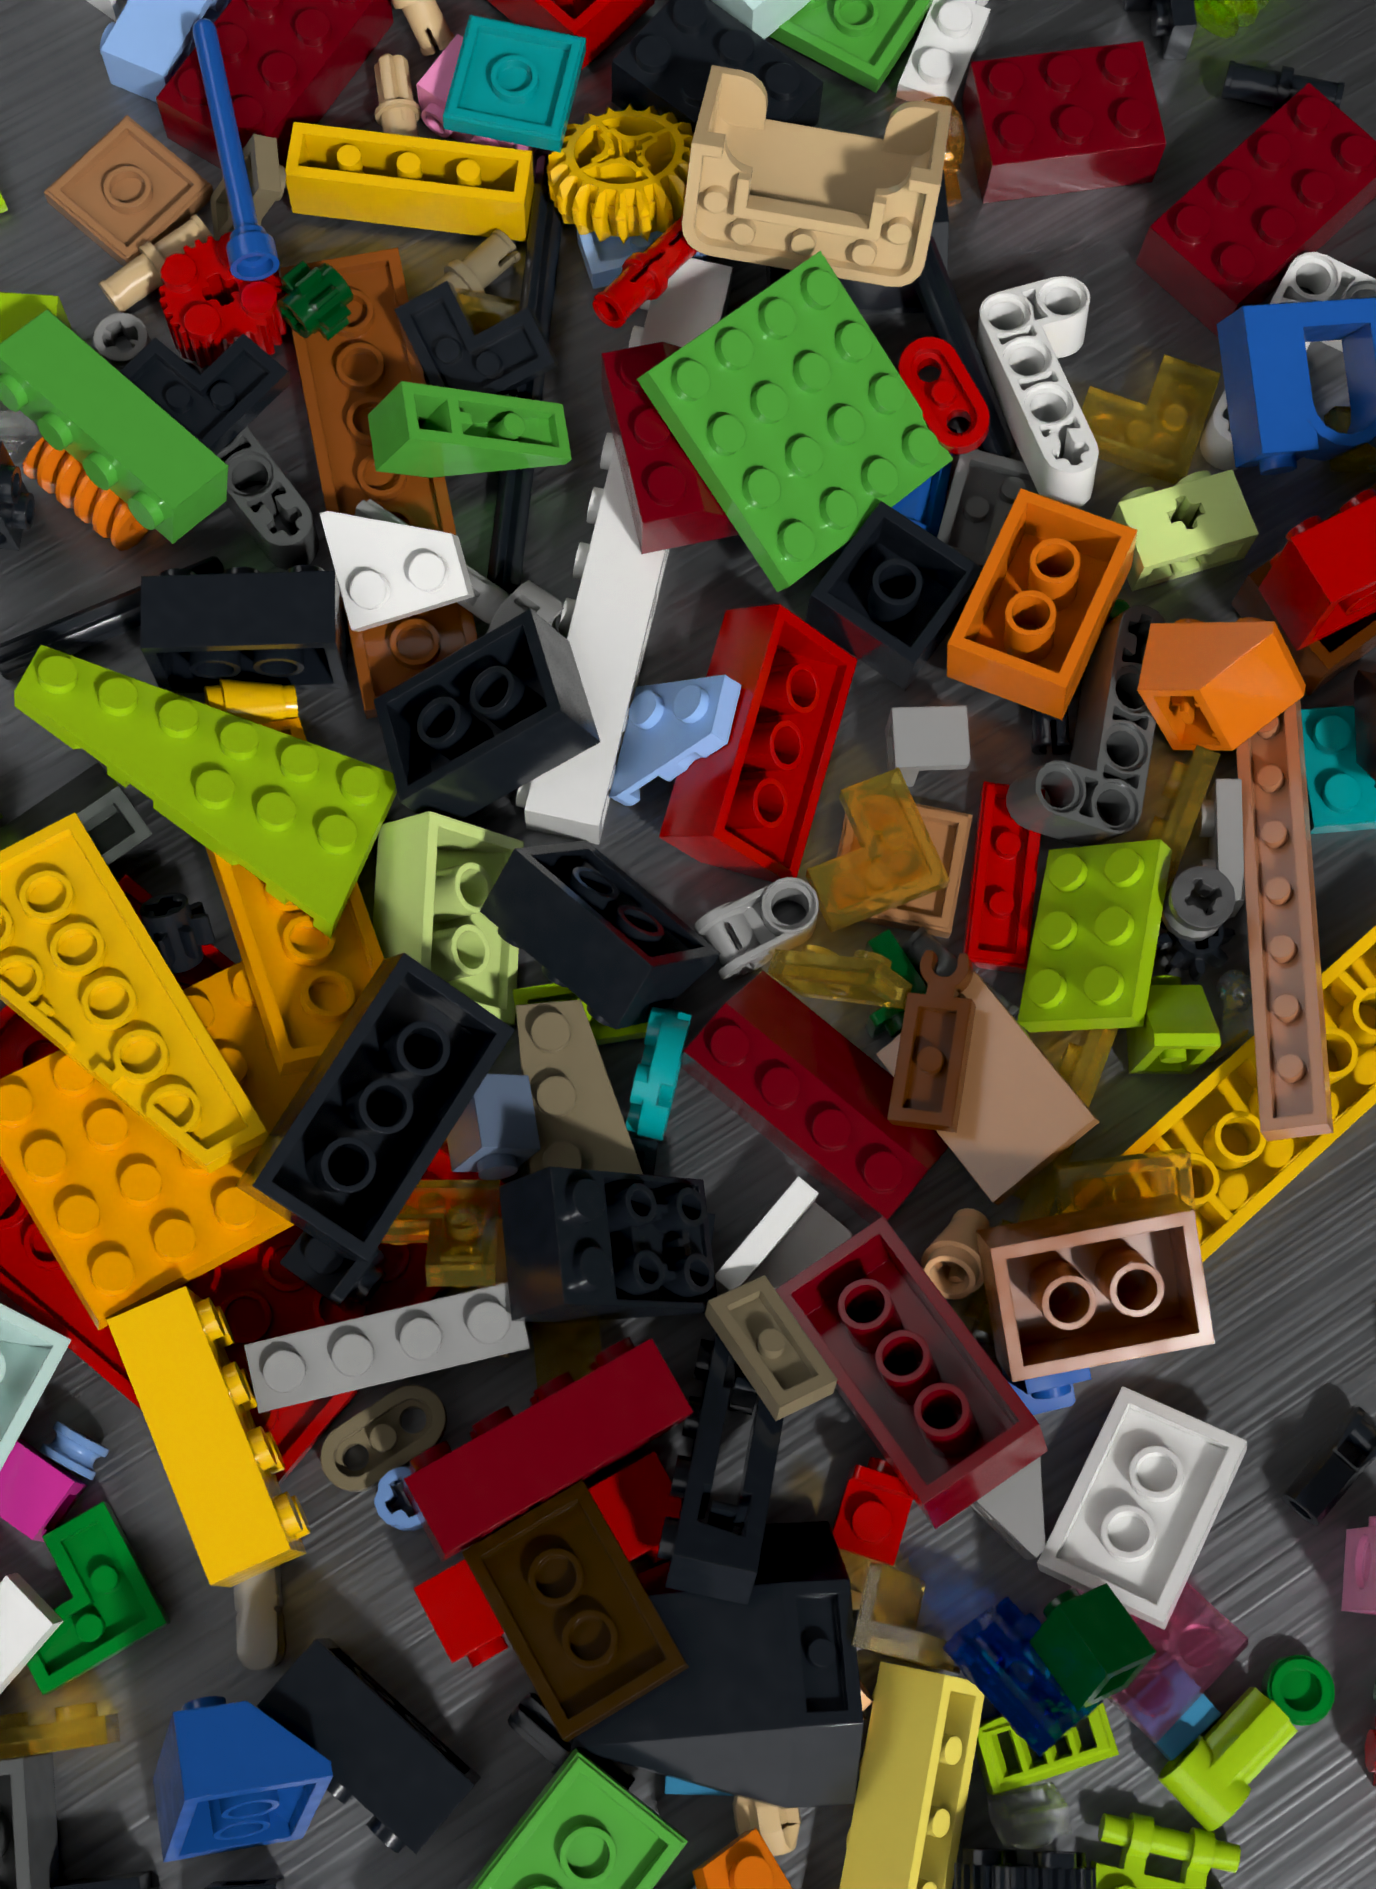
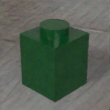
[1029,1583,1157,1711]

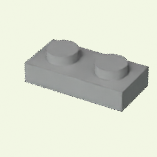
[1197,779,1245,917]

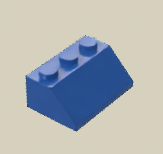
[153,1696,333,1863]

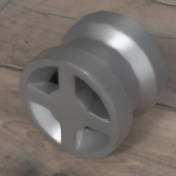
[1161,866,1236,941]

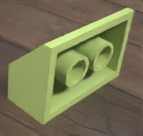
[373,811,524,1026]

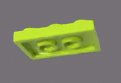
[1017,839,1173,1032]

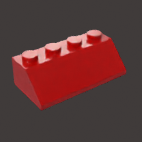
[659,604,858,882]

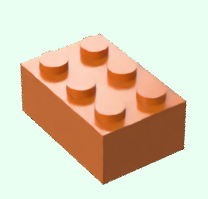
[947,488,1138,720]

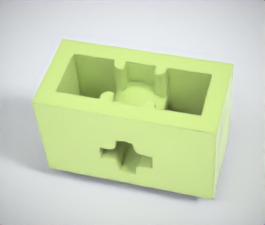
[1111,469,1259,591]

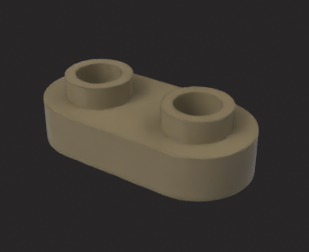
[320,1385,447,1492]

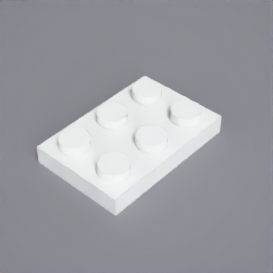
[1037,1386,1247,1630]

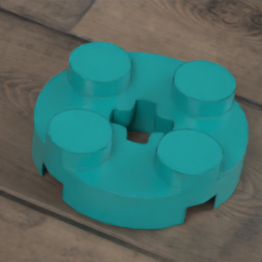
[626,1007,692,1141]

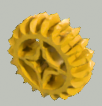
[547,103,694,244]

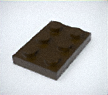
[462,1480,689,1742]

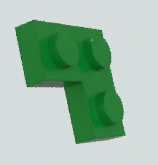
[27,1501,171,1695]

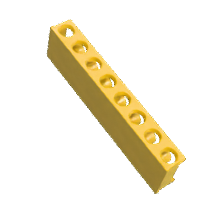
[1055,925,1376,1263]

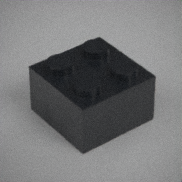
[805,501,983,691]

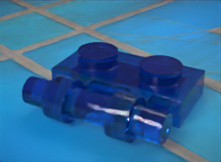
[942,1596,1104,1757]

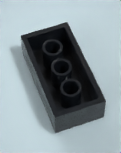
[236,953,515,1262]

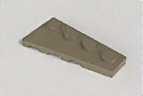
[516,1000,643,1174]

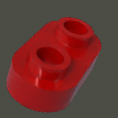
[899,337,990,454]

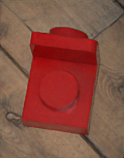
[832,1457,914,1567]

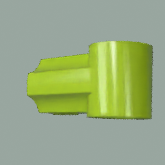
[1157,1687,1298,1832]

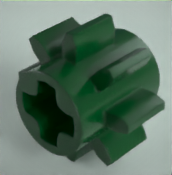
[277,260,354,341]

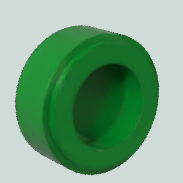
[1261,1655,1335,1726]

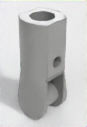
[233,1565,287,1670]

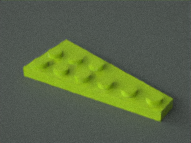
[14,645,397,939]

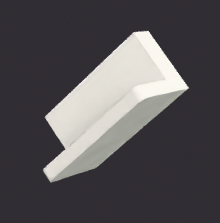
[715,1176,852,1294]

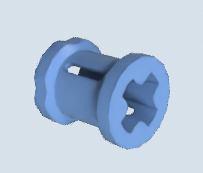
[374,1467,423,1531]

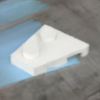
[320,511,475,632]

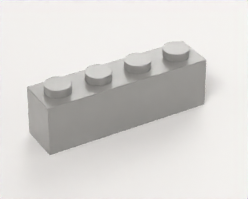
[244,1282,531,1413]

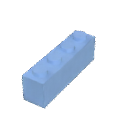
[100,0,232,103]

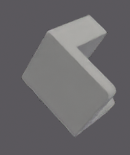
[885,706,971,787]

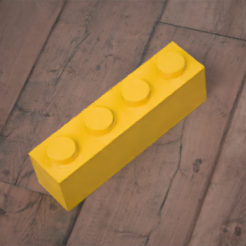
[285,122,534,242]

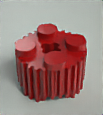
[159,231,287,368]

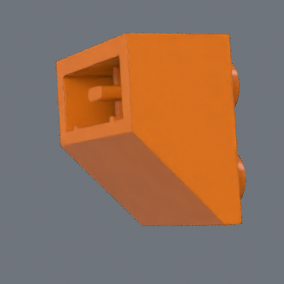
[1137,617,1306,751]

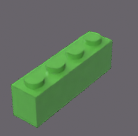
[0,309,228,544]

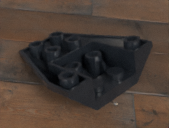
[570,1521,864,1809]

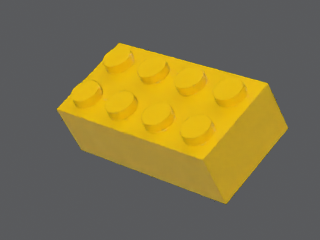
[107,1286,311,1588]

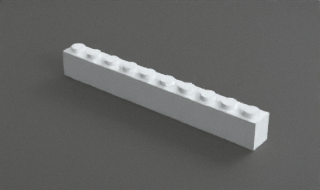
[516,258,733,845]

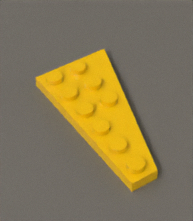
[0,812,269,1174]

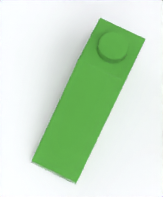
[368,381,572,478]

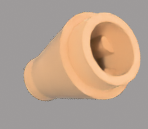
[921,1208,990,1300]

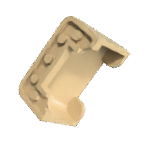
[682,65,952,287]

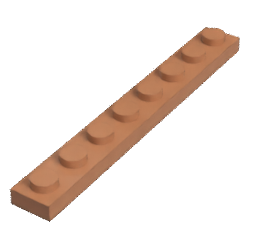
[1236,699,1334,1141]

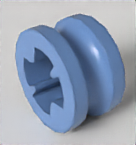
[39,1421,110,1480]

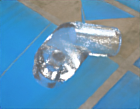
[1206,970,1254,1063]

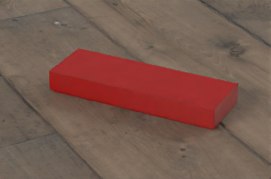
[962,781,1046,974]

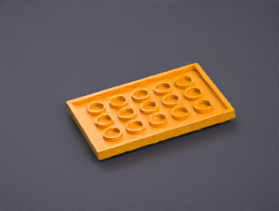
[0,961,447,1331]

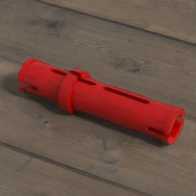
[592,215,697,328]

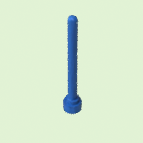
[193,18,280,281]

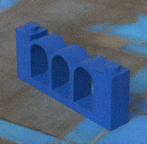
[1217,298,1376,475]

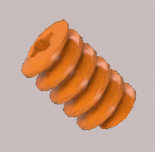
[22,437,149,551]

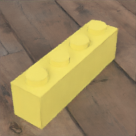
[839,1661,987,1889]

